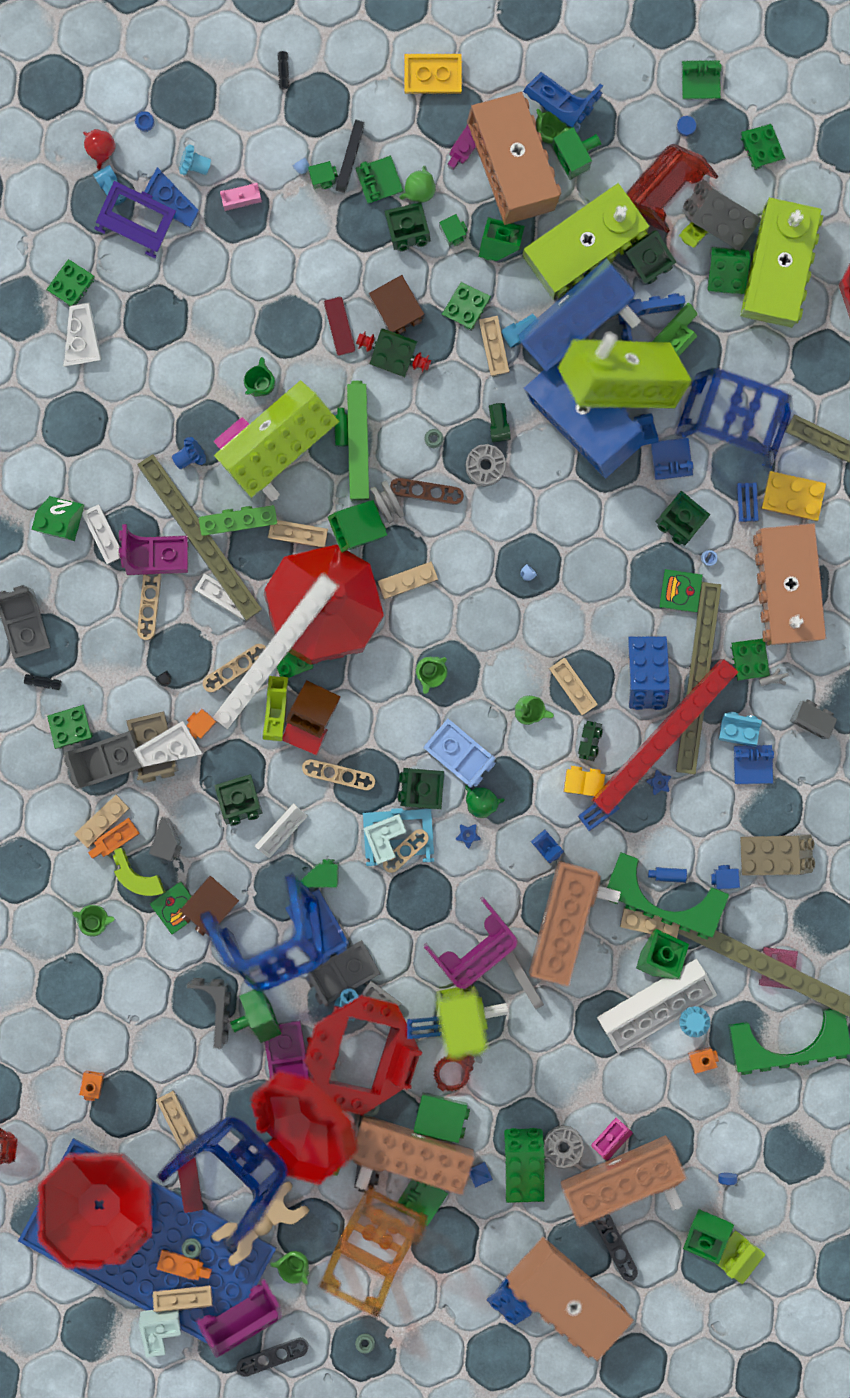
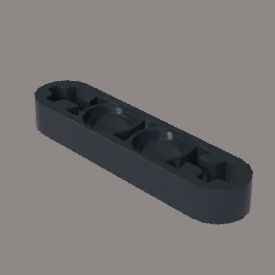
[336,119,365,193]
[594,1214,638,1281]
[236,1337,309,1377]

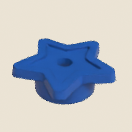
[647,770,671,795]
[456,824,481,848]

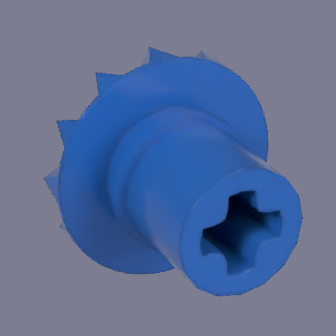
[172,437,206,470]

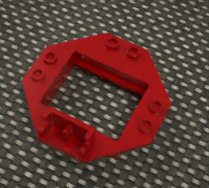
[304,995,422,1115]

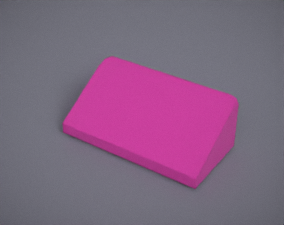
[214,417,249,449]
[590,1117,633,1161]

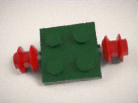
[356,328,432,377]

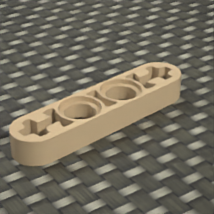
[137,574,162,640]
[203,644,266,692]
[302,759,375,790]

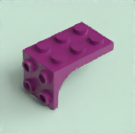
[119,524,188,575]
[265,1020,310,1079]

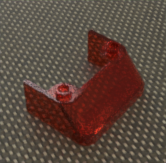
[626,144,719,233]

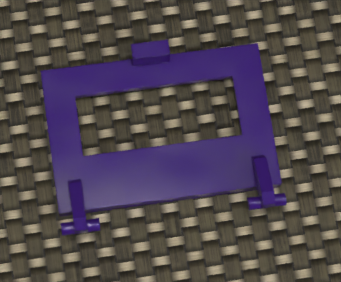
[94,181,176,259]

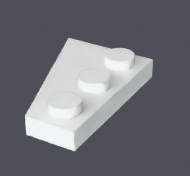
[63,303,101,366]
[133,721,202,767]

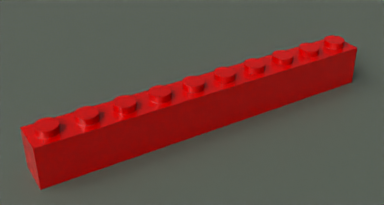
[591,659,738,814]

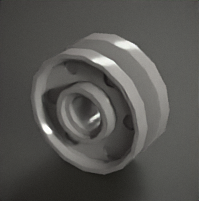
[465,444,506,486]
[370,480,404,524]
[544,1125,584,1168]

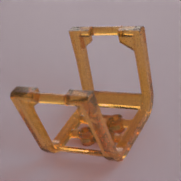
[318,1185,428,1318]

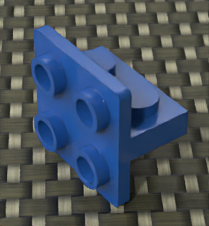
[486,1277,532,1325]

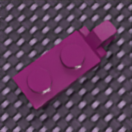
[447,125,476,170]

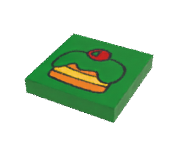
[659,569,703,613]
[150,881,192,935]

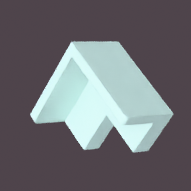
[363,814,406,864]
[139,1310,181,1358]

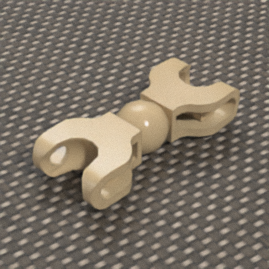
[211,1181,310,1266]

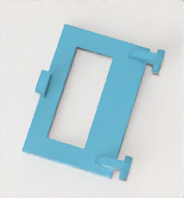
[363,808,434,866]

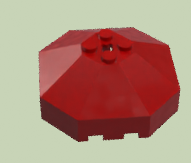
[264,544,384,665]
[251,1071,358,1185]
[38,1153,152,1269]

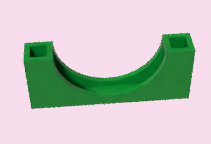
[607,852,730,940]
[728,1008,850,1075]

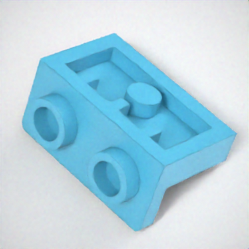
[718,712,762,747]

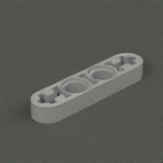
[504,951,544,1009]

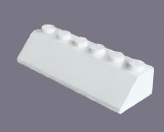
[597,959,717,1054]

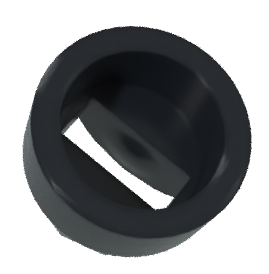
[155,670,171,687]

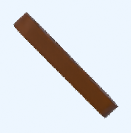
[390,478,464,505]

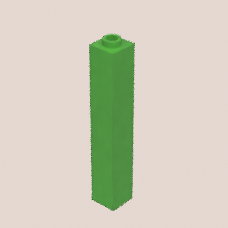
[347,380,369,501]

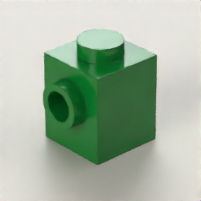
[308,161,338,189]
[439,214,468,247]

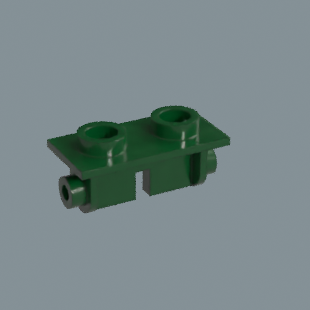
[578,721,603,761]

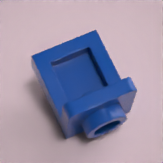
[634,413,659,446]
[530,829,564,863]

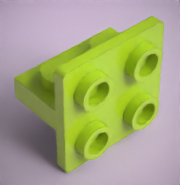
[715,1231,765,1284]

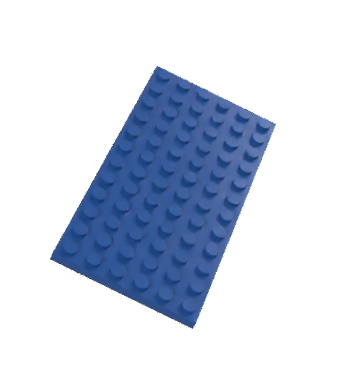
[18,1138,277,1343]

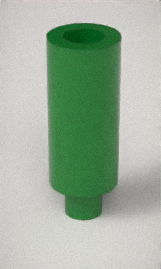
[334,408,349,447]

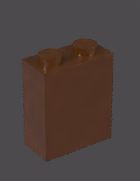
[369,275,425,335]
[286,680,341,738]
[179,876,239,936]

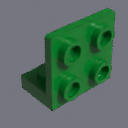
[707,247,750,294]

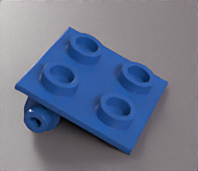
[651,438,693,480]
[734,745,774,784]

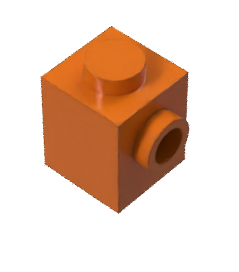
[186,709,217,739]
[688,1047,719,1074]
[79,1070,105,1101]

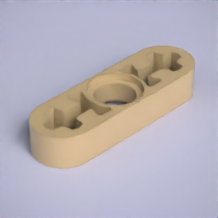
[383,829,429,873]

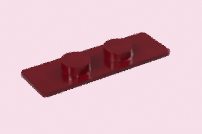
[324,296,355,356]
[176,1153,203,1213]

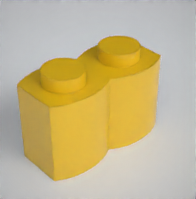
[563,766,605,796]

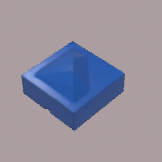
[469,1161,493,1188]

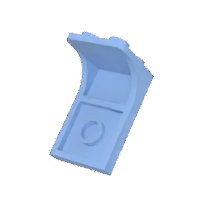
[423,718,496,787]

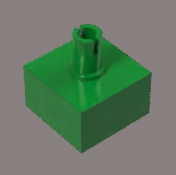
[552,127,601,180]
[230,987,282,1043]

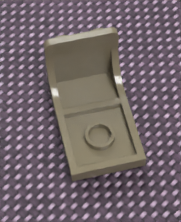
[126,711,179,783]
[740,834,815,875]

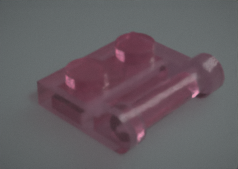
[759,947,798,990]

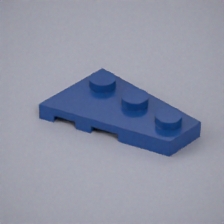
[144,167,199,229]

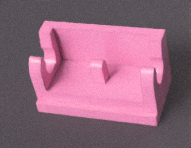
[220,183,262,211]

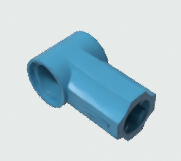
[93,165,127,206]
[501,314,537,348]

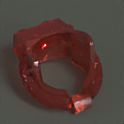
[433,1054,475,1092]
[0,1128,18,1164]

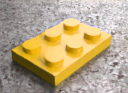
[404,54,462,94]
[761,471,826,521]

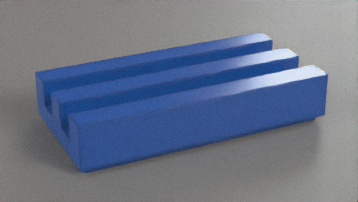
[737,483,759,522]
[578,804,620,831]
[407,1016,442,1039]

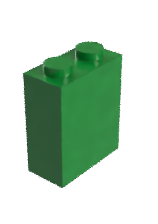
[328,500,387,553]
[413,1092,470,1143]

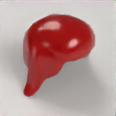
[83,129,116,170]

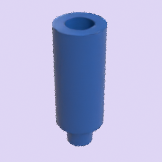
[648,867,687,883]

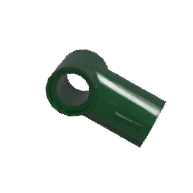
[489,403,511,443]

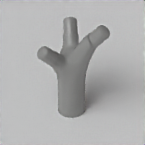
[759,668,789,687]

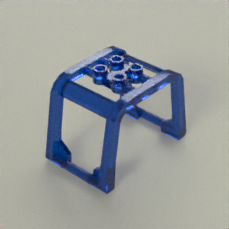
[675,368,794,469]
[200,874,325,992]
[157,1117,287,1248]

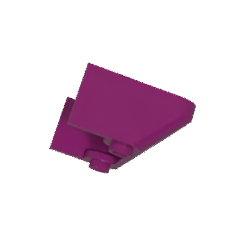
[424,896,517,989]
[196,1280,282,1358]

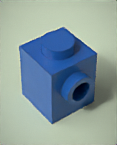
[711,865,740,889]

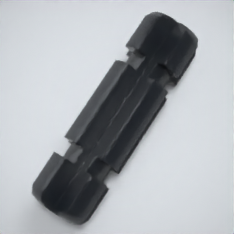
[278,51,289,89]
[24,674,62,690]

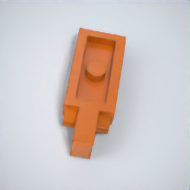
[88,818,140,859]
[157,1249,212,1280]

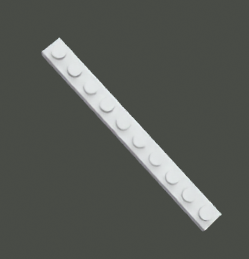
[213,574,338,729]

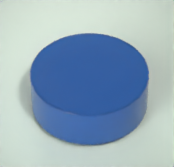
[135,111,155,132]
[676,116,696,136]
[718,1172,738,1185]

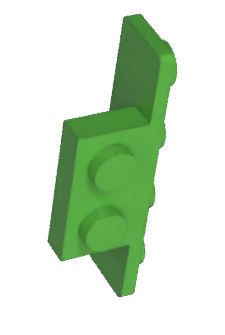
[652,303,698,357]
[199,505,277,536]

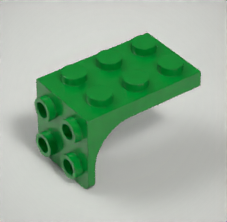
[504,1128,544,1203]

